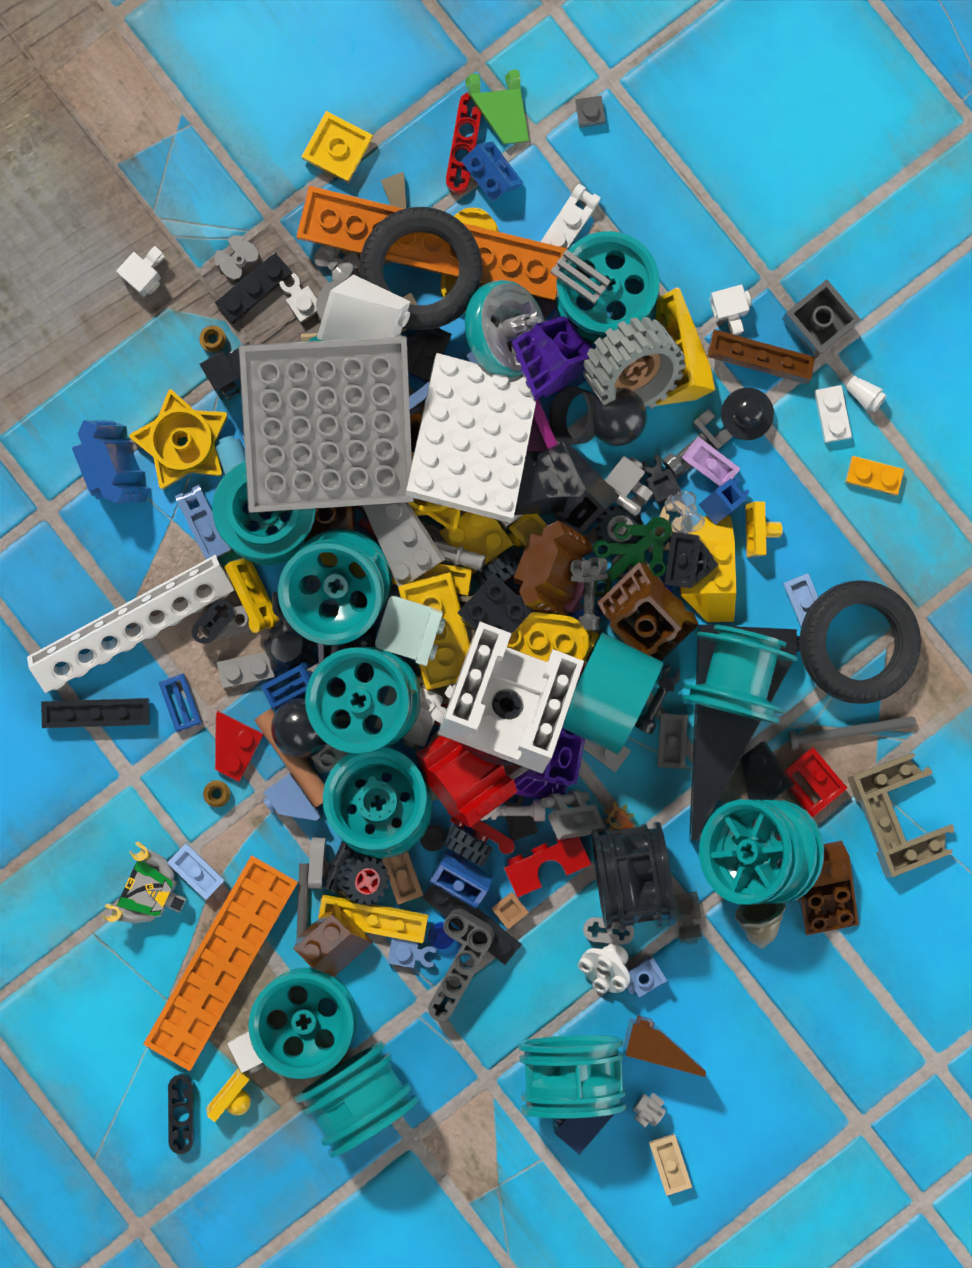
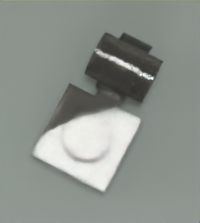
[674,891,702,945]

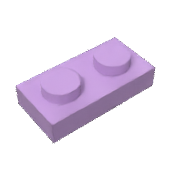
[682,437,741,486]

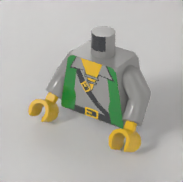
[102,841,186,924]

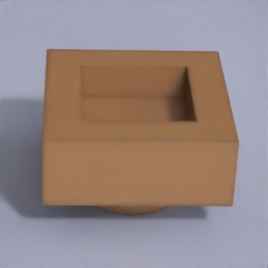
[491,892,529,929]

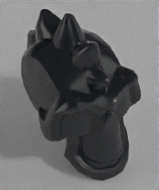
[263,592,318,672]

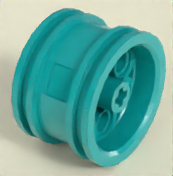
[294,1041,419,1158]

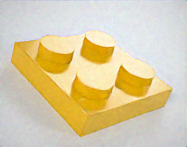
[301,111,373,184]

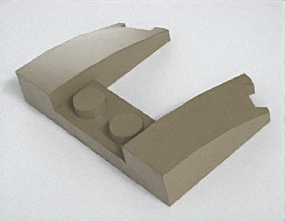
[847,753,954,878]

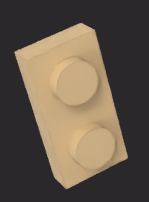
[649,1134,692,1196]

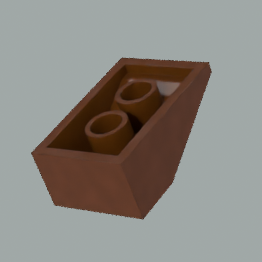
[622,1015,706,1077]

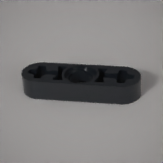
[168,1073,195,1154]

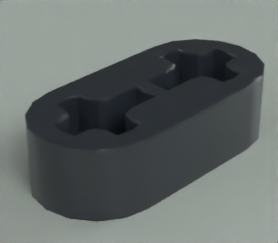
[191,600,235,644]

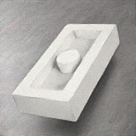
[814,385,852,443]

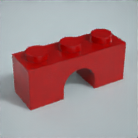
[504,837,591,898]

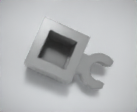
[605,456,653,503]

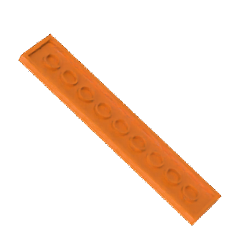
[296,186,567,302]

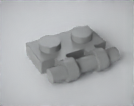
[541,790,605,840]

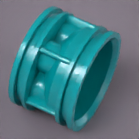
[555,231,660,345]
[278,528,392,645]
[305,647,422,753]
[248,967,357,1079]
[519,1035,626,1118]

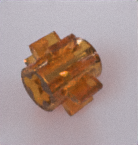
[602,802,634,831]

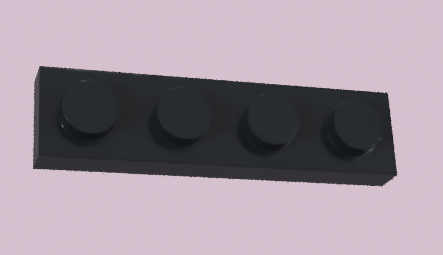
[41,698,150,728]
[422,884,522,965]

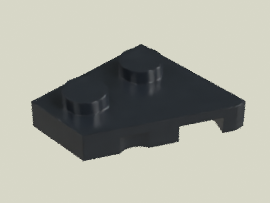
[741,741,795,801]

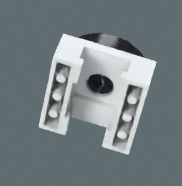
[438,622,584,773]

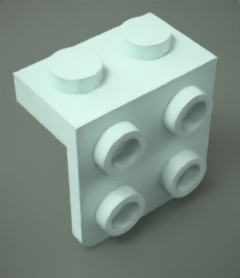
[375,596,446,666]

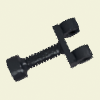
[635,665,680,735]

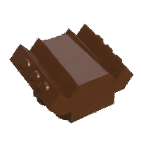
[514,521,594,616]
[598,562,699,661]

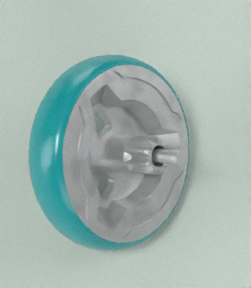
[465,280,545,377]

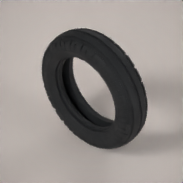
[359,207,483,330]
[799,580,921,704]

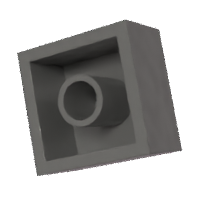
[782,279,861,359]

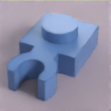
[388,937,436,968]

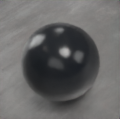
[587,388,647,446]
[271,698,327,759]

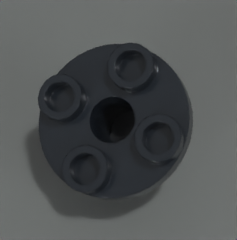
[721,388,774,441]

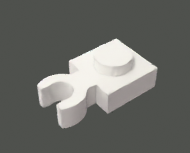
[280,273,317,324]

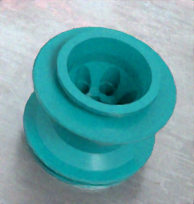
[212,461,316,565]
[683,625,798,724]

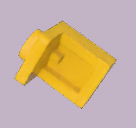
[508,514,548,548]

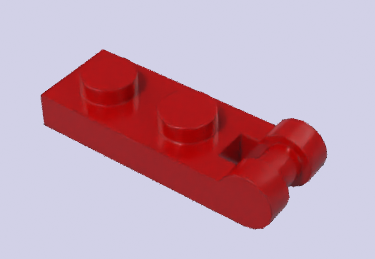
[448,812,515,854]

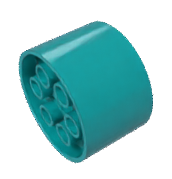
[562,633,663,755]

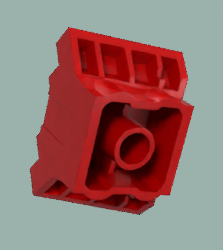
[416,736,517,827]

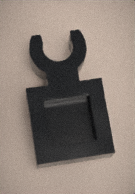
[642,455,682,505]
[504,795,538,841]

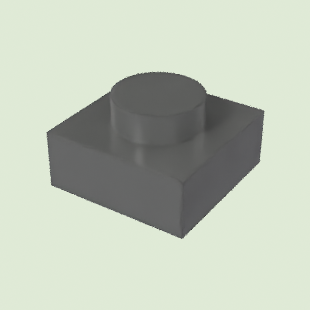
[575,96,605,128]

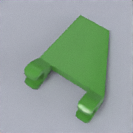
[465,70,529,144]

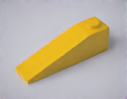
[655,288,715,406]

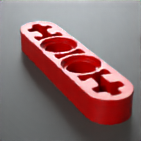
[446,92,482,195]

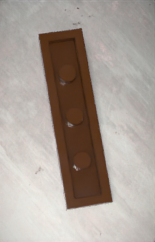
[707,329,815,384]

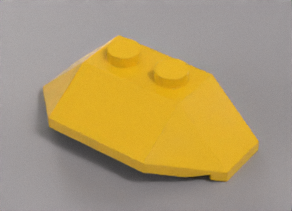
[680,516,736,622]

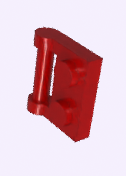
[785,747,848,818]

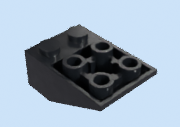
[549,439,620,534]

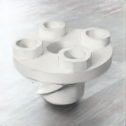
[578,944,630,994]

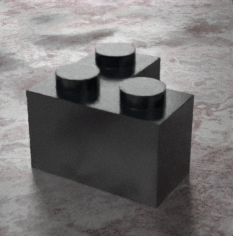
[199,342,250,401]

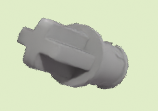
[435,541,486,572]

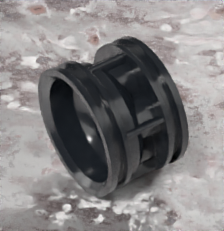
[591,822,675,935]

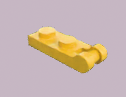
[224,558,279,633]

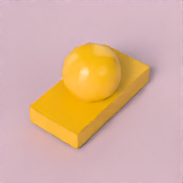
[206,1068,251,1122]

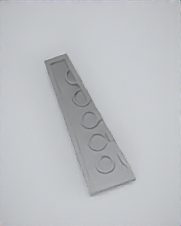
[363,502,445,586]

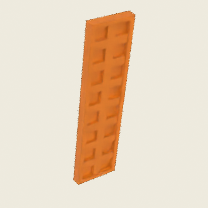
[143,855,298,1071]

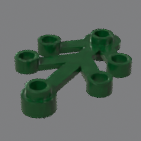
[593,517,672,596]

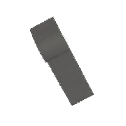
[428,909,494,1021]

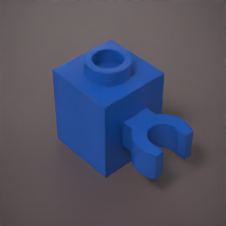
[698,478,749,525]

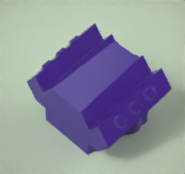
[512,316,593,401]
[514,728,585,799]

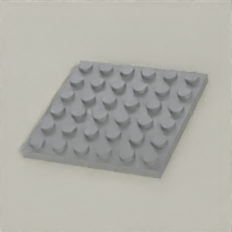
[238,336,413,512]

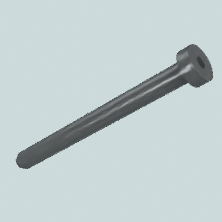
[788,716,916,750]

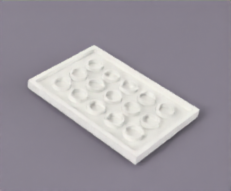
[405,353,536,523]

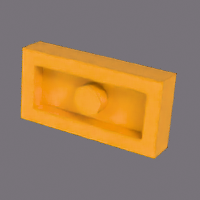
[845,456,904,496]

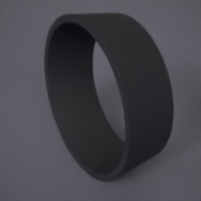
[549,386,595,445]

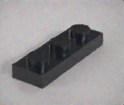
[215,252,293,324]

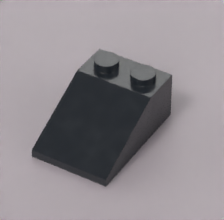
[514,451,567,515]

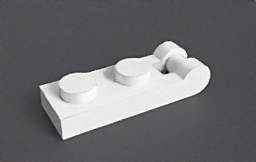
[541,184,601,250]

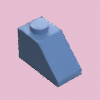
[263,773,322,821]

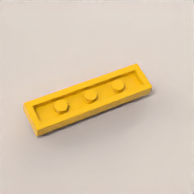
[318,894,428,943]

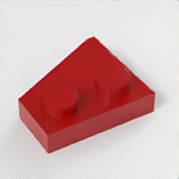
[215,711,264,782]

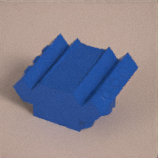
[72,420,151,504]

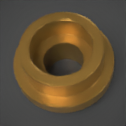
[199,325,226,352]
[203,780,230,807]

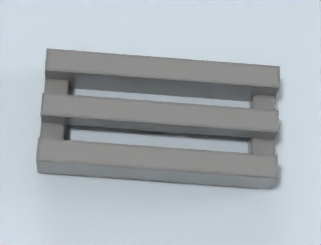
[550,249,610,304]

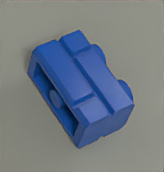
[429,849,493,909]

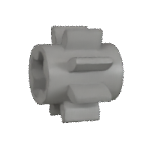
[632,1093,666,1127]

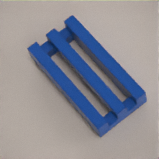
[261,663,312,710]
[158,673,202,733]

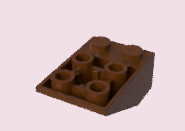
[798,840,859,936]

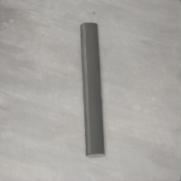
[296,863,309,940]

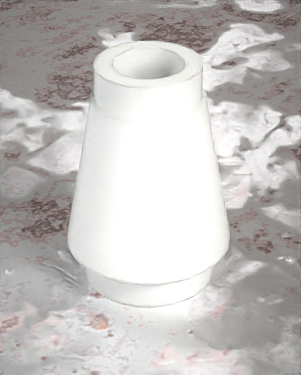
[846,376,887,412]

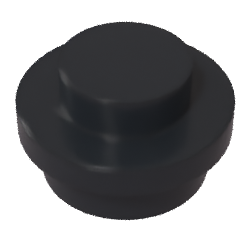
[420,825,446,852]

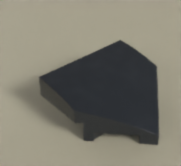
[664,531,719,588]

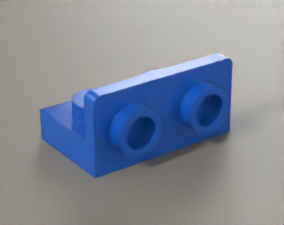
[462,141,523,202]

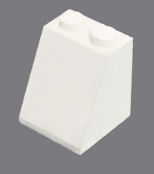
[317,275,410,341]

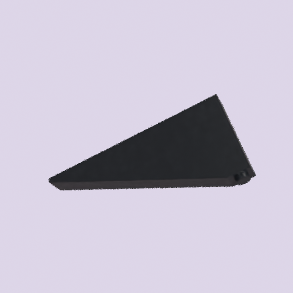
[689,625,800,840]

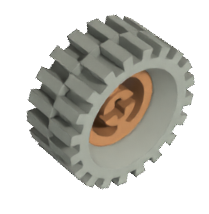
[583,317,686,409]

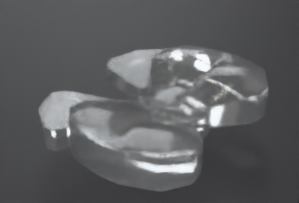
[665,491,705,533]

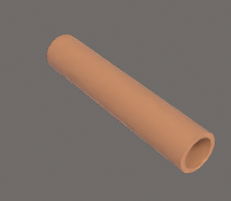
[254,708,325,808]

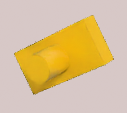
[745,501,782,557]

